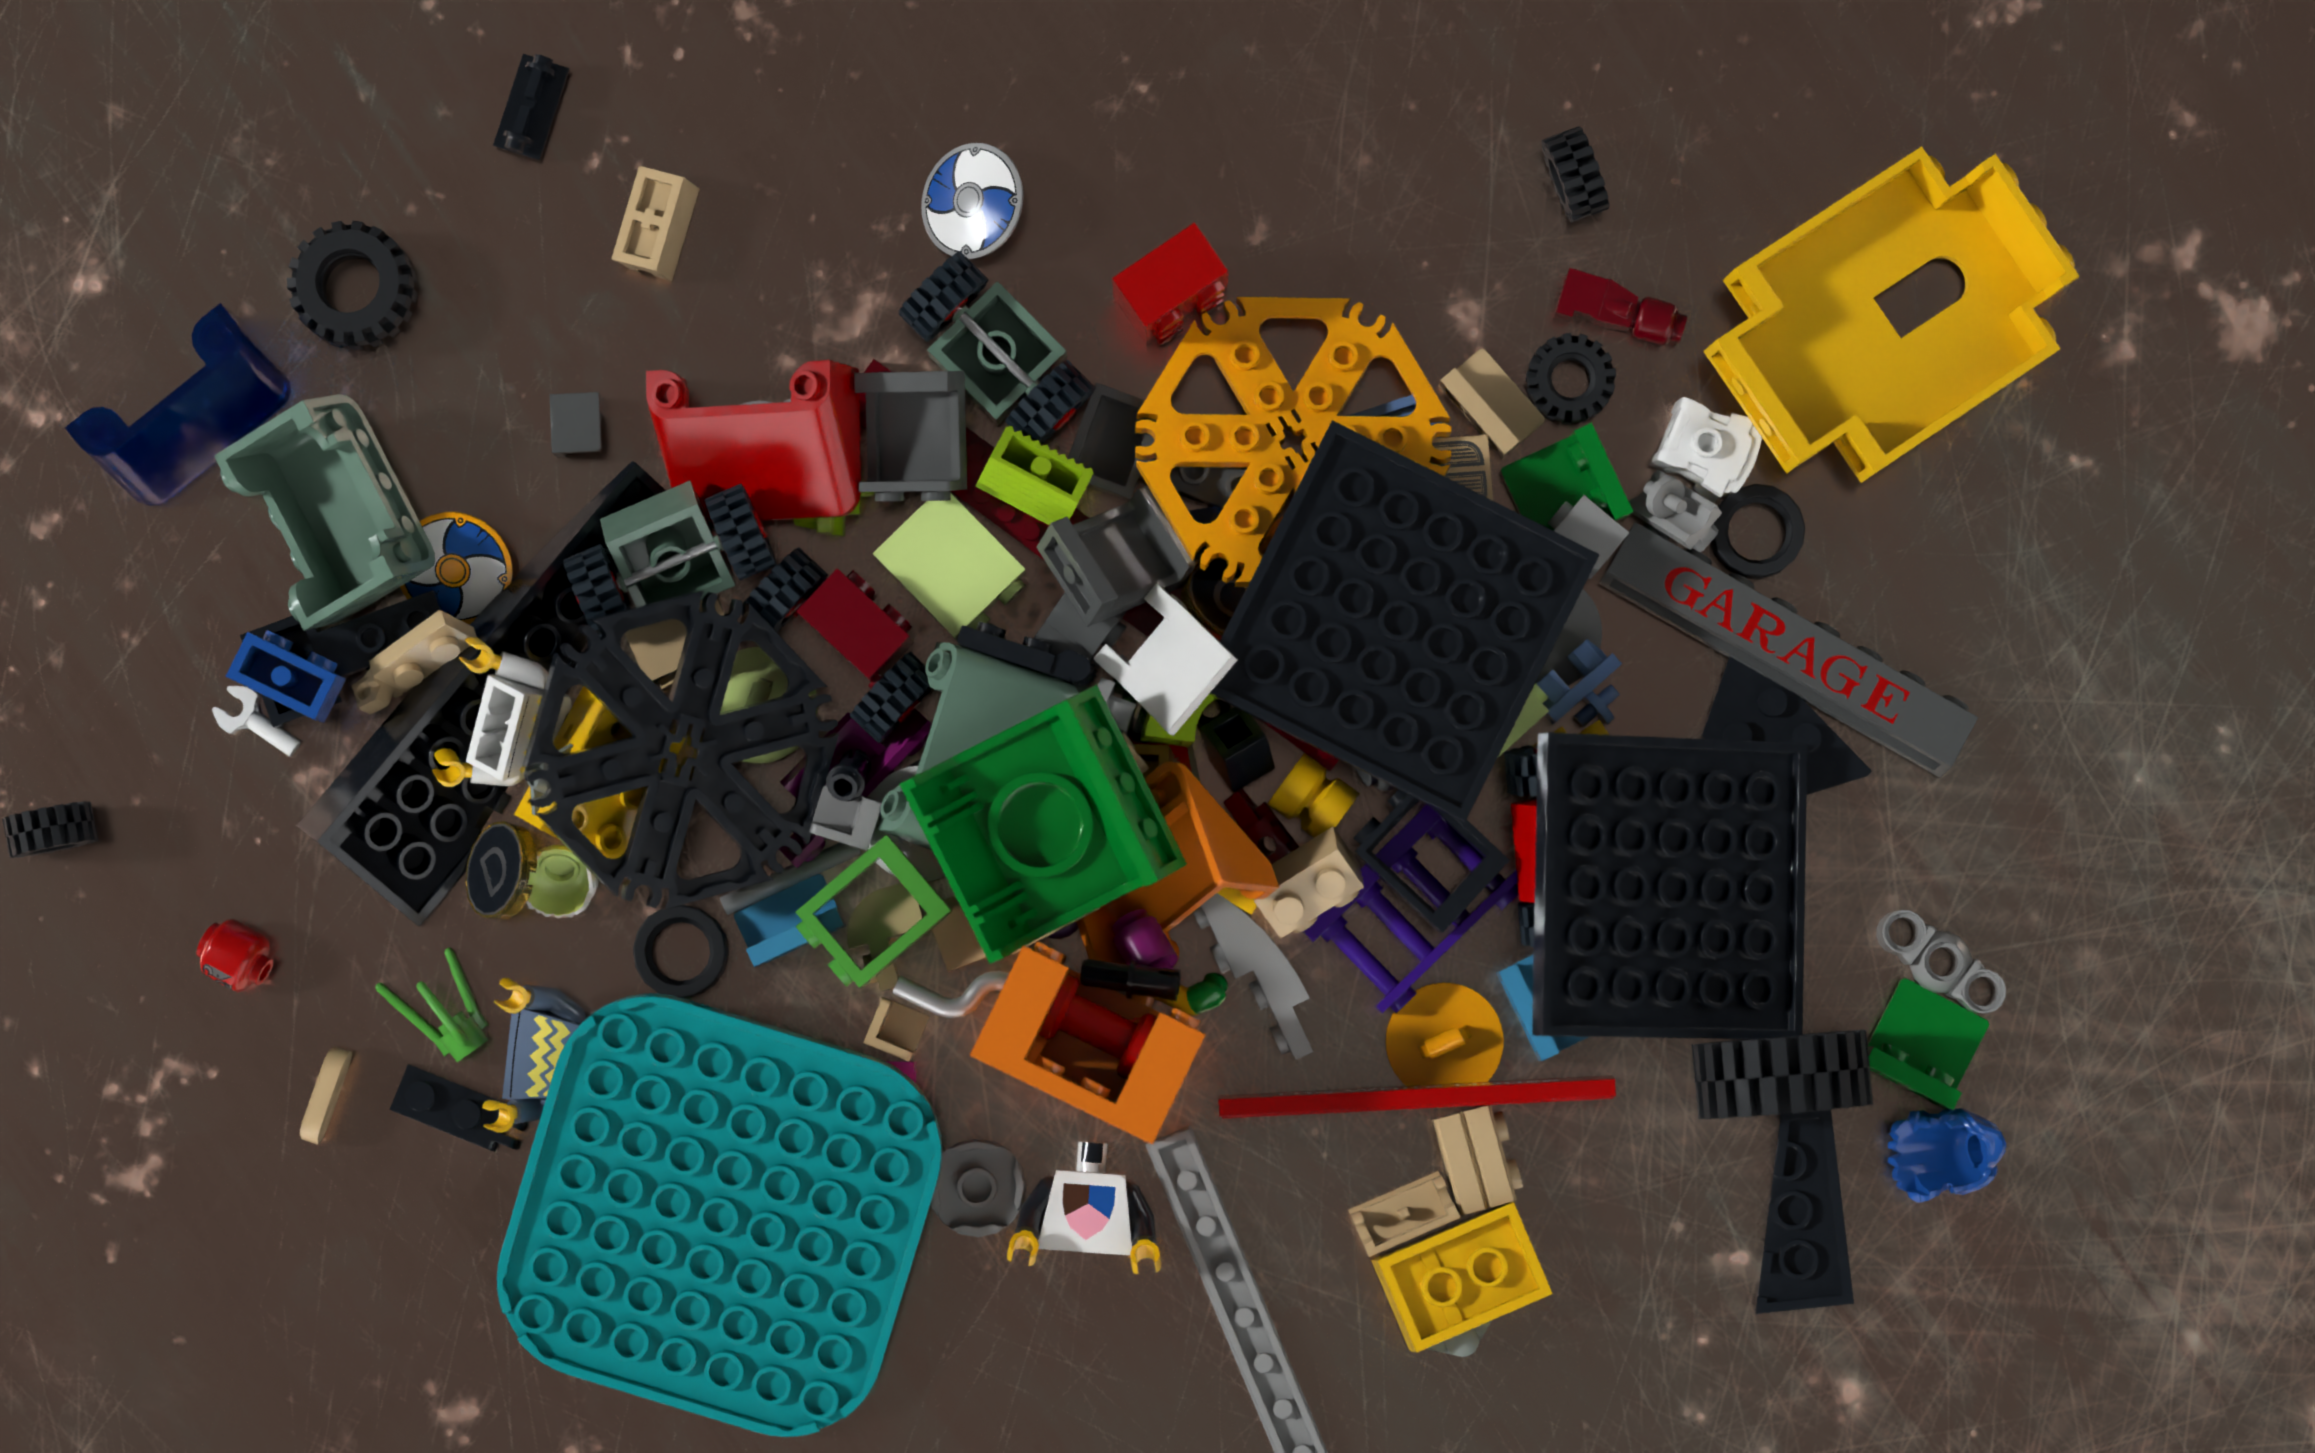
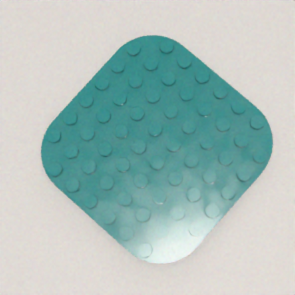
[497,993,942,1437]

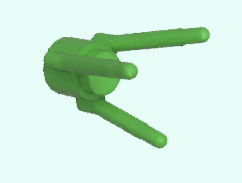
[375,948,489,1062]

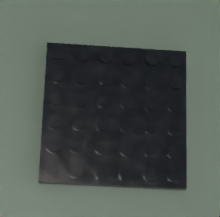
[1209,420,1600,823]
[1532,732,1807,1039]

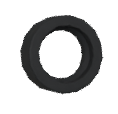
[1711,484,1805,579]
[633,905,729,998]

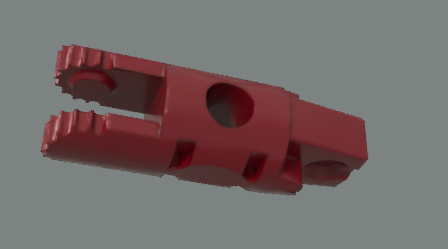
[1223,788,1299,864]

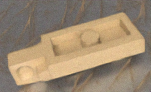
[352,610,476,715]

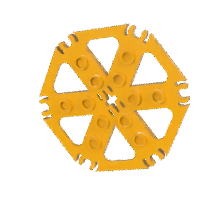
[1135,297,1452,587]

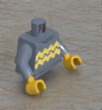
[482,978,587,1133]

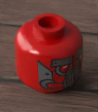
[196,919,273,992]

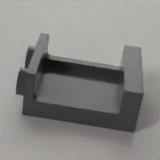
[854,371,967,501]
[1036,486,1196,627]

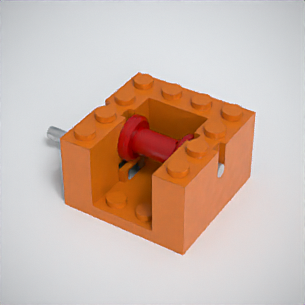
[892,941,1206,1145]

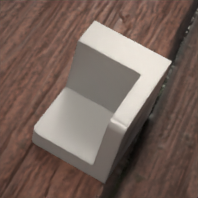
[809,785,882,851]

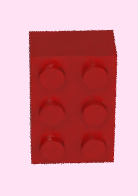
[1112,222,1229,346]

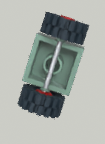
[898,251,1096,445]
[563,480,777,638]

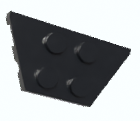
[1700,657,1872,795]

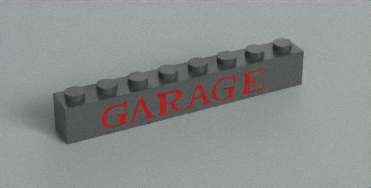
[1599,522,1979,778]

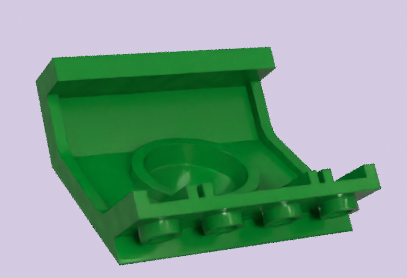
[899,685,1187,964]

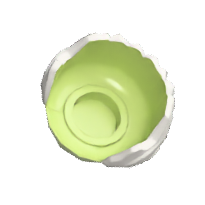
[518,845,598,919]

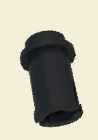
[826,749,871,802]

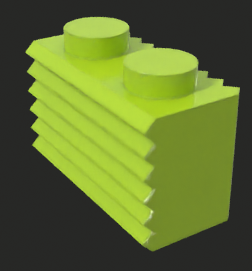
[975,426,1094,525]

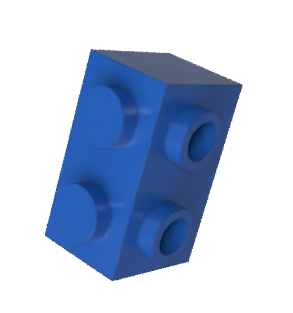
[225,630,346,723]

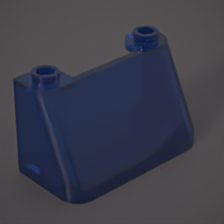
[65,303,291,506]

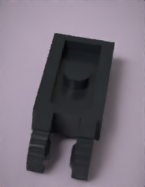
[957,621,1098,687]

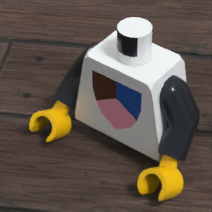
[1007,1141,1161,1274]

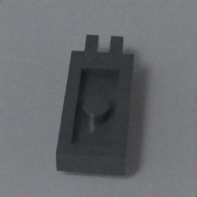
[389,1064,528,1152]

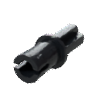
[1080,959,1181,1001]

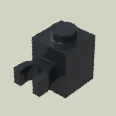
[1197,699,1275,793]

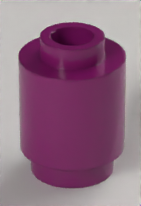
[1111,909,1178,969]

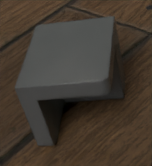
[549,392,604,457]

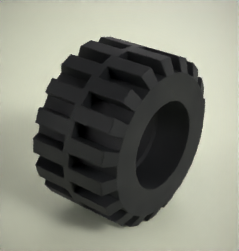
[287,220,418,350]

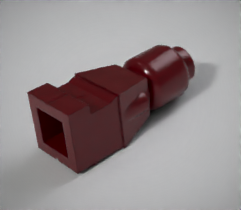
[1554,268,1688,346]

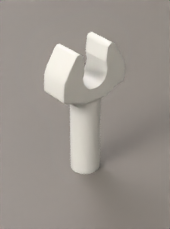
[212,686,301,757]

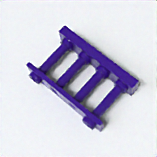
[1302,805,1519,1013]

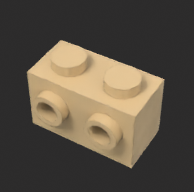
[1253,827,1364,939]

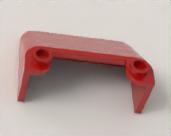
[646,360,861,524]

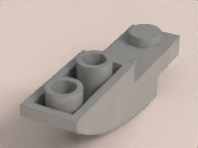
[1193,893,1313,1060]

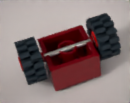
[741,547,932,743]

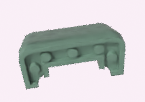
[877,642,1078,851]

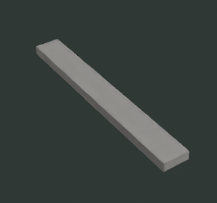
[1145,1125,1328,1453]

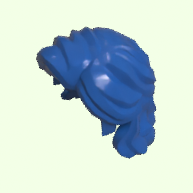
[1887,1108,2006,1203]

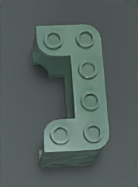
[214,394,435,631]

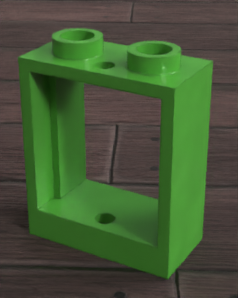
[796,834,953,988]

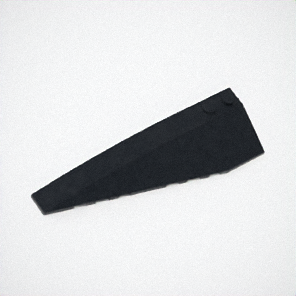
[296,461,666,927]

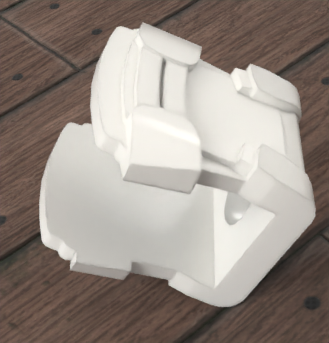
[1649,397,1762,503]

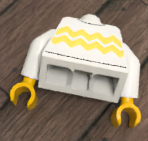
[432,637,572,787]

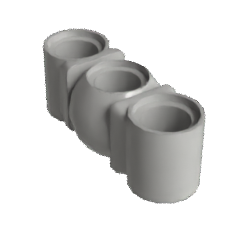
[1876,910,2006,1014]

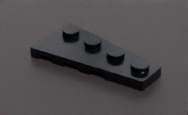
[1755,1110,1854,1314]

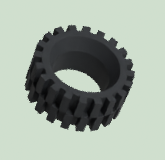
[1692,1029,1873,1119]

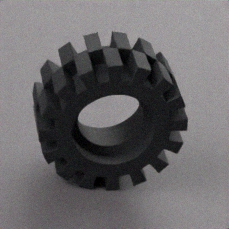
[1542,126,1610,223]
[1525,333,1616,425]
[2,801,98,858]

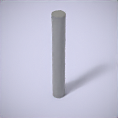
[720,843,862,915]

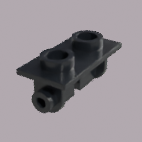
[493,54,570,161]

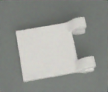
[1093,583,1237,736]

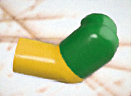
[1153,972,1228,1016]

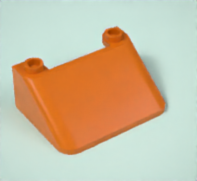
[1076,761,1280,966]

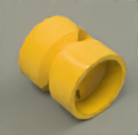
[1267,753,1360,838]

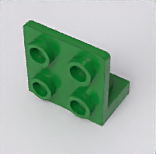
[1500,423,1633,531]
[1868,978,1989,1110]

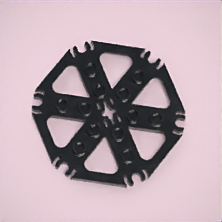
[523,590,839,910]

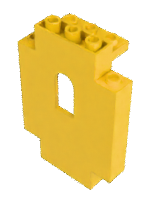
[1703,146,2079,483]

